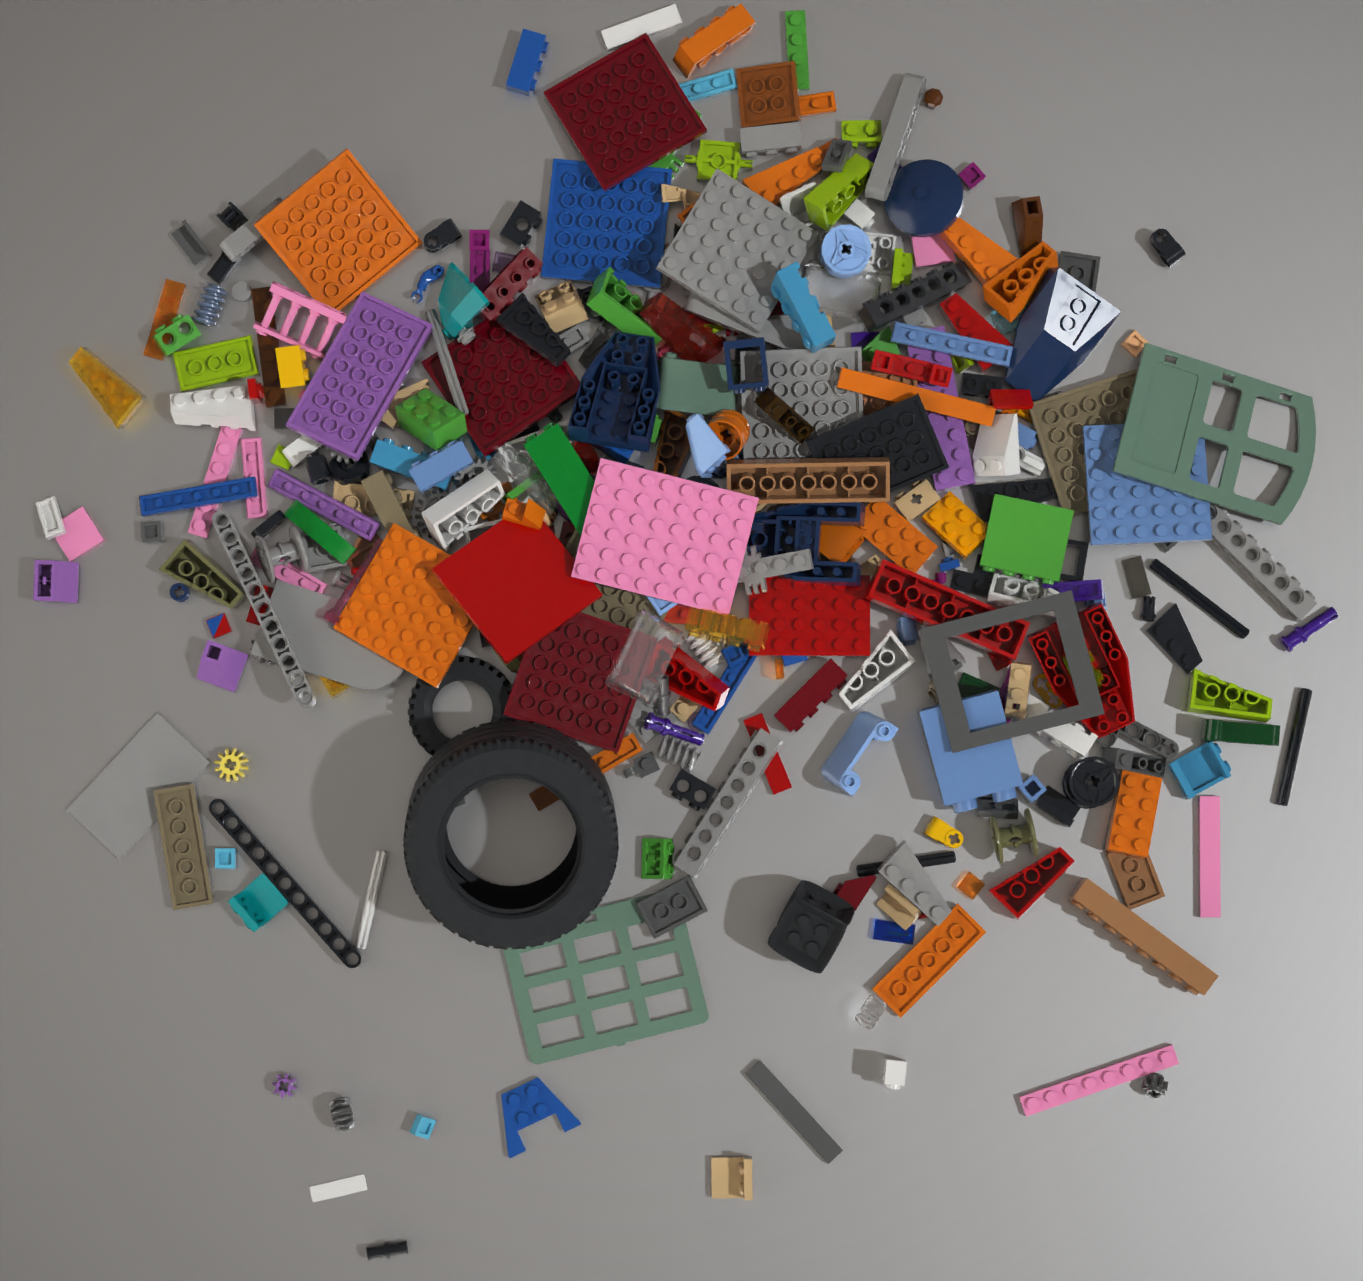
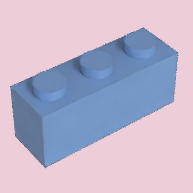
[408,440,474,493]

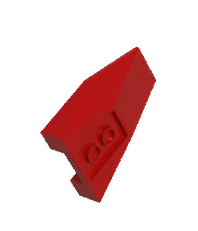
[1027,602,1135,739]

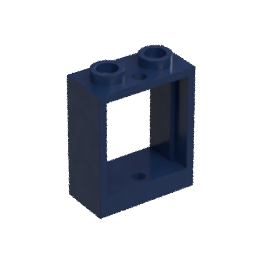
[723,337,770,394]

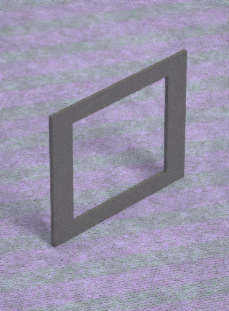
[920,590,1105,753]

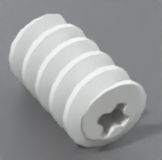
[685,625,725,670]

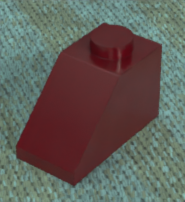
[833,875,877,911]

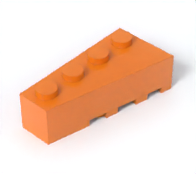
[673,4,756,78]
[742,147,825,207]
[982,241,1058,323]

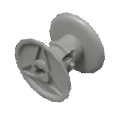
[255,524,309,584]

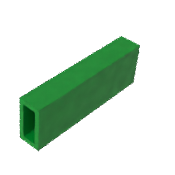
[524,422,595,536]

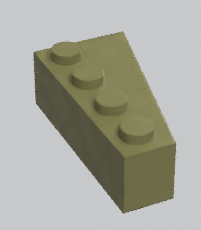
[158,540,247,609]

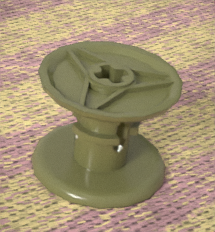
[990,808,1038,864]

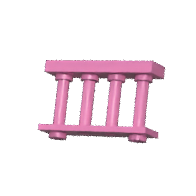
[253,281,347,361]

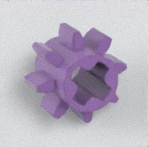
[272,1073,298,1099]

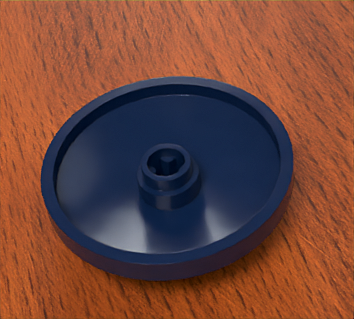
[884,159,965,237]

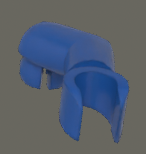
[410,265,444,304]

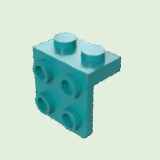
[228,873,289,932]

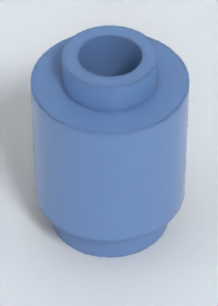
[896,617,919,646]

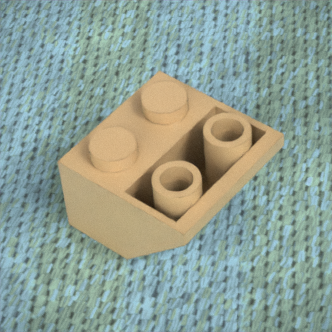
[534,280,589,333]

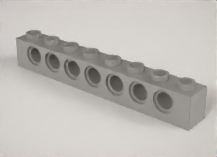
[1210,503,1317,622]
[673,728,783,878]

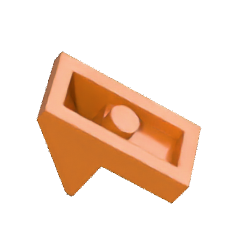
[502,498,546,530]

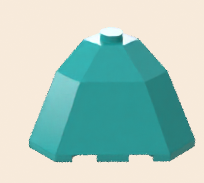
[438,262,490,340]

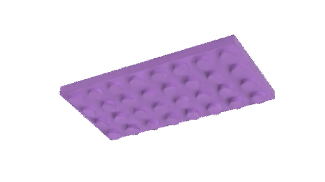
[286,291,433,461]

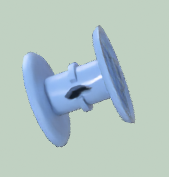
[819,224,871,279]

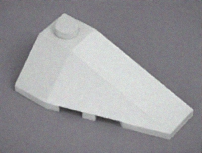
[987,570,1060,615]

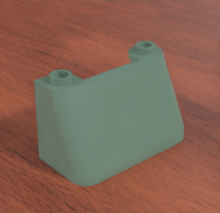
[658,352,740,416]

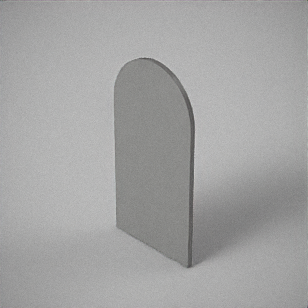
[250,580,404,690]

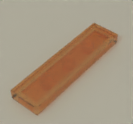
[143,279,186,361]

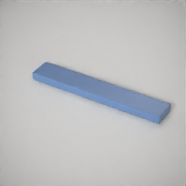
[890,321,1013,367]

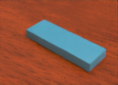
[679,68,738,102]

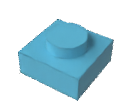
[215,848,236,869]
[410,1114,436,1139]

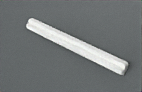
[355,850,388,949]

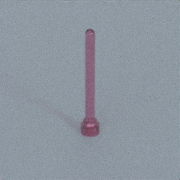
[323,539,383,625]

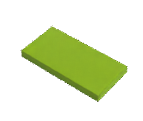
[173,335,260,392]

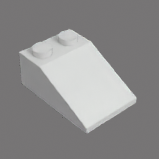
[972,413,1020,476]

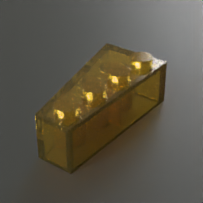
[69,347,148,429]
[684,606,770,652]

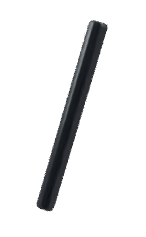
[1150,559,1250,639]
[1276,688,1312,806]

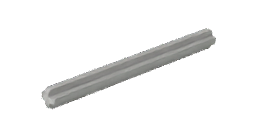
[425,309,469,415]

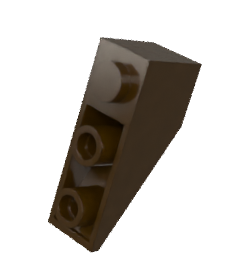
[754,386,815,444]

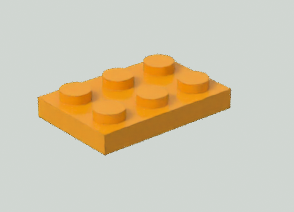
[921,491,988,559]

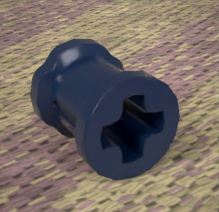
[170,583,190,602]

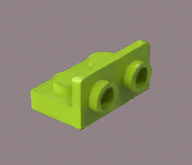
[841,120,882,149]
[890,248,913,292]

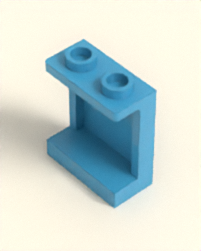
[1167,741,1232,800]

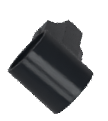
[207,250,242,285]

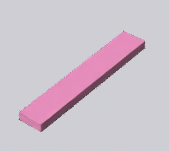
[1199,796,1221,917]

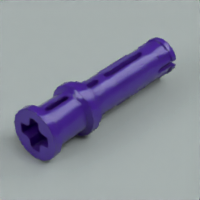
[1280,607,1338,652]
[644,712,705,746]

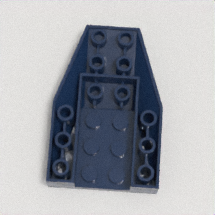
[1004,267,1122,402]
[568,331,661,452]

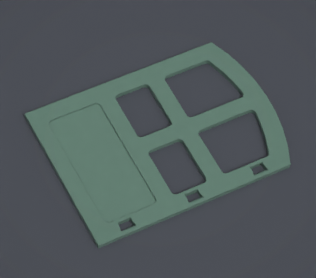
[1112,343,1316,525]

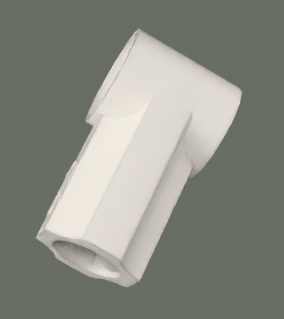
[1019,446,1046,476]

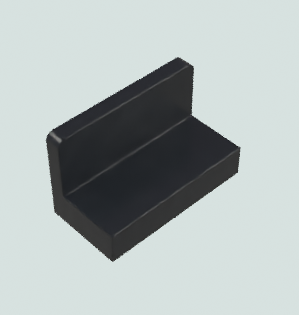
[1034,785,1080,827]

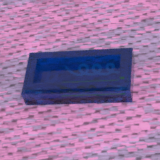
[873,919,916,945]

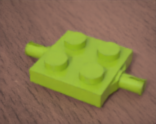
[684,139,753,181]

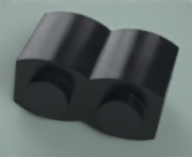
[304,452,332,486]

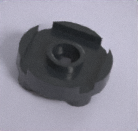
[329,451,370,485]

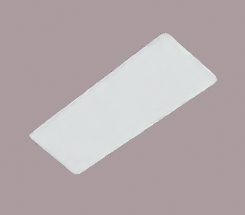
[309,1174,368,1203]

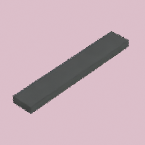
[746,1060,843,1164]

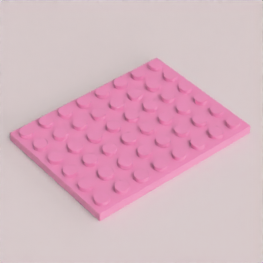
[571,458,759,616]

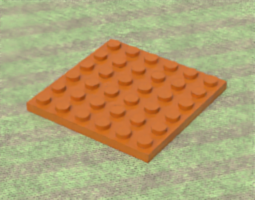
[253,148,423,310]
[333,523,474,688]

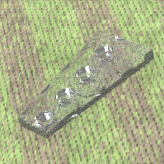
[491,443,560,515]

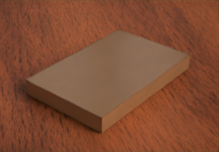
[1105,852,1165,910]

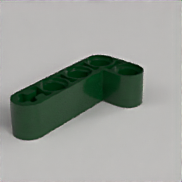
[1201,719,1280,746]

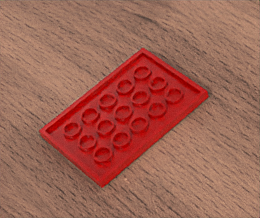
[749,575,870,656]

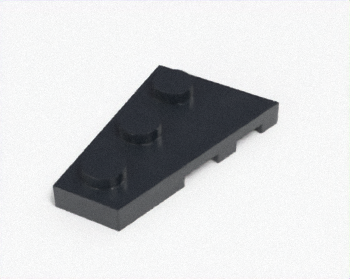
[1146,603,1203,675]

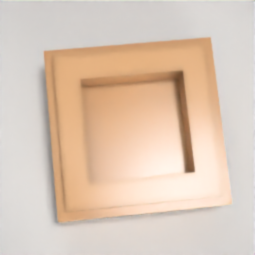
[1121,329,1149,358]

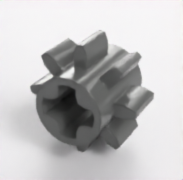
[1142,1073,1168,1098]

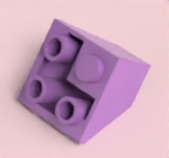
[197,640,249,692]

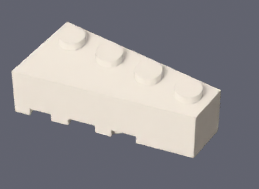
[1015,694,1098,758]

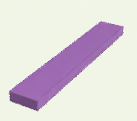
[267,468,381,541]

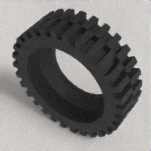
[408,656,517,756]

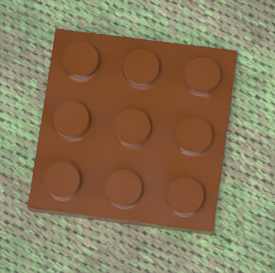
[736,61,801,128]

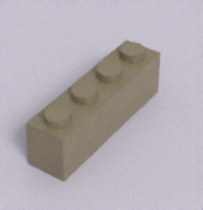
[361,469,422,537]

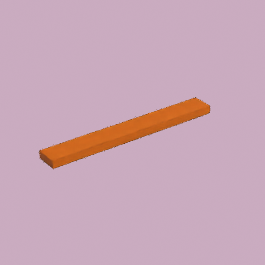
[836,367,996,427]

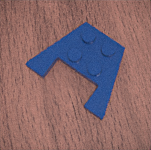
[501,1077,581,1158]

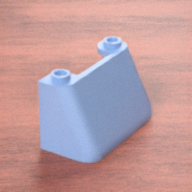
[685,413,743,479]
[821,711,899,797]

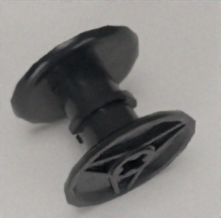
[1062,756,1119,809]

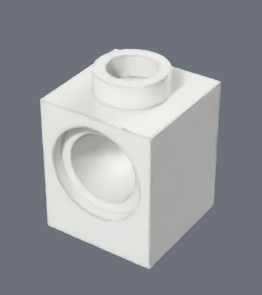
[843,199,875,230]

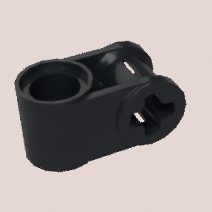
[216,202,248,231]
[424,218,462,253]
[1150,229,1186,268]
[576,283,604,323]

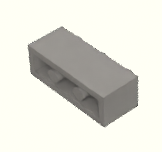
[739,122,801,158]

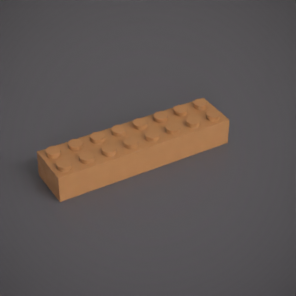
[726,457,890,504]
[1068,877,1218,996]

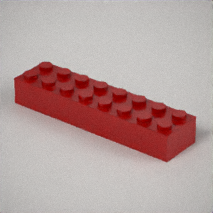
[864,559,1030,661]

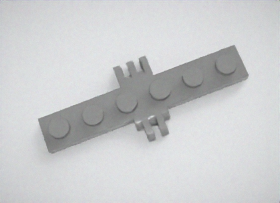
[737,545,814,596]

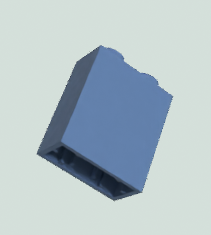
[918,689,1023,813]

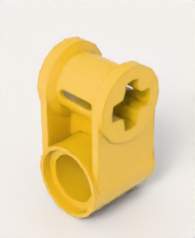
[924,816,963,849]

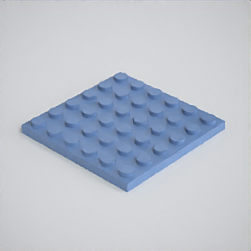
[1082,424,1212,546]

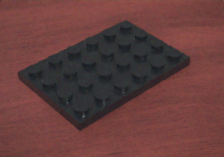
[806,393,949,504]

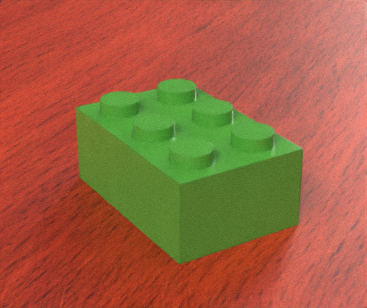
[395,388,467,451]

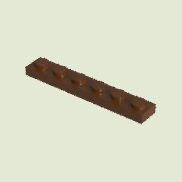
[251,287,287,408]

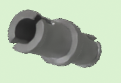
[655,674,671,716]

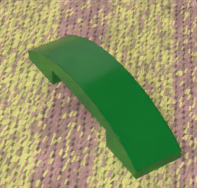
[283,499,356,565]

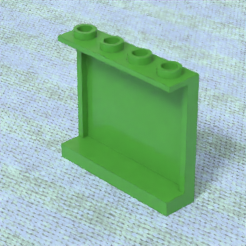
[979,494,1074,585]

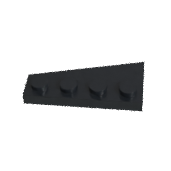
[496,292,571,368]
[968,478,1057,522]

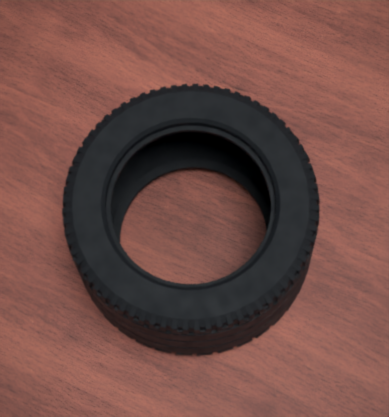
[403,720,619,950]

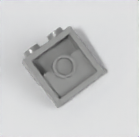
[301,523,348,573]
[629,687,677,744]

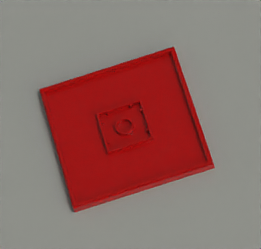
[431,520,603,664]

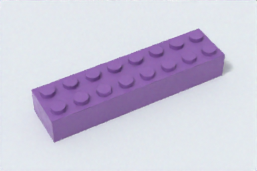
[905,326,975,492]

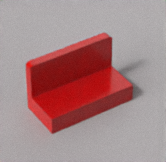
[987,389,1034,410]

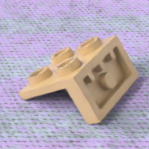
[711,1157,753,1200]

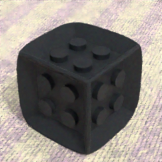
[768,880,855,974]

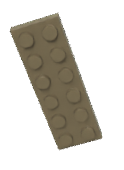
[153,784,214,910]

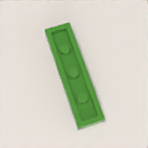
[785,10,810,91]

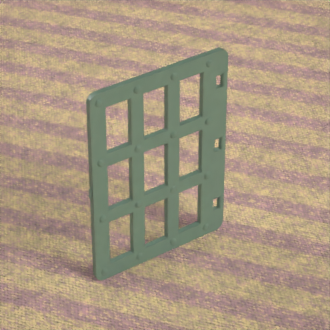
[503,894,709,1064]

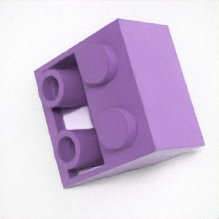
[33,560,79,603]

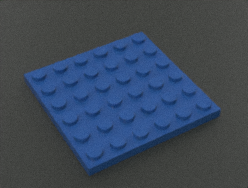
[541,158,673,289]

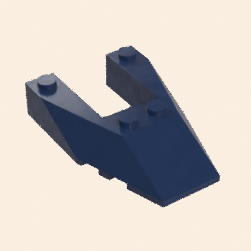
[747,502,865,586]

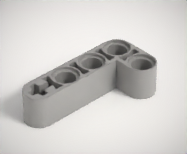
[219,198,282,262]

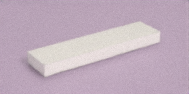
[601,4,682,51]

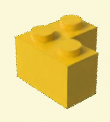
[275,345,311,388]

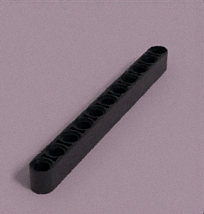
[209,799,363,968]

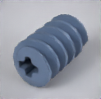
[191,282,228,327]

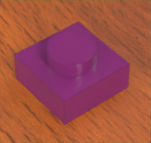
[958,162,986,191]

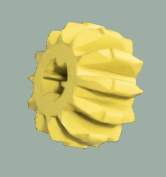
[214,748,249,782]

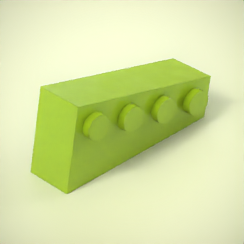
[803,153,874,232]
[1186,668,1273,723]

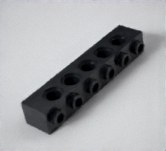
[858,261,972,333]

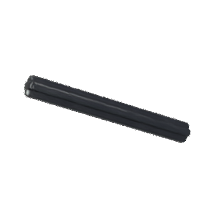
[856,851,956,877]

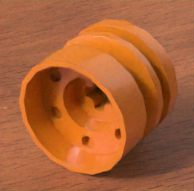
[708,409,750,460]

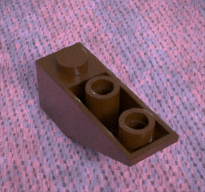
[1011,196,1043,257]

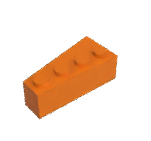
[939,217,1018,285]

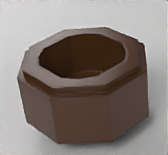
[923,88,943,109]

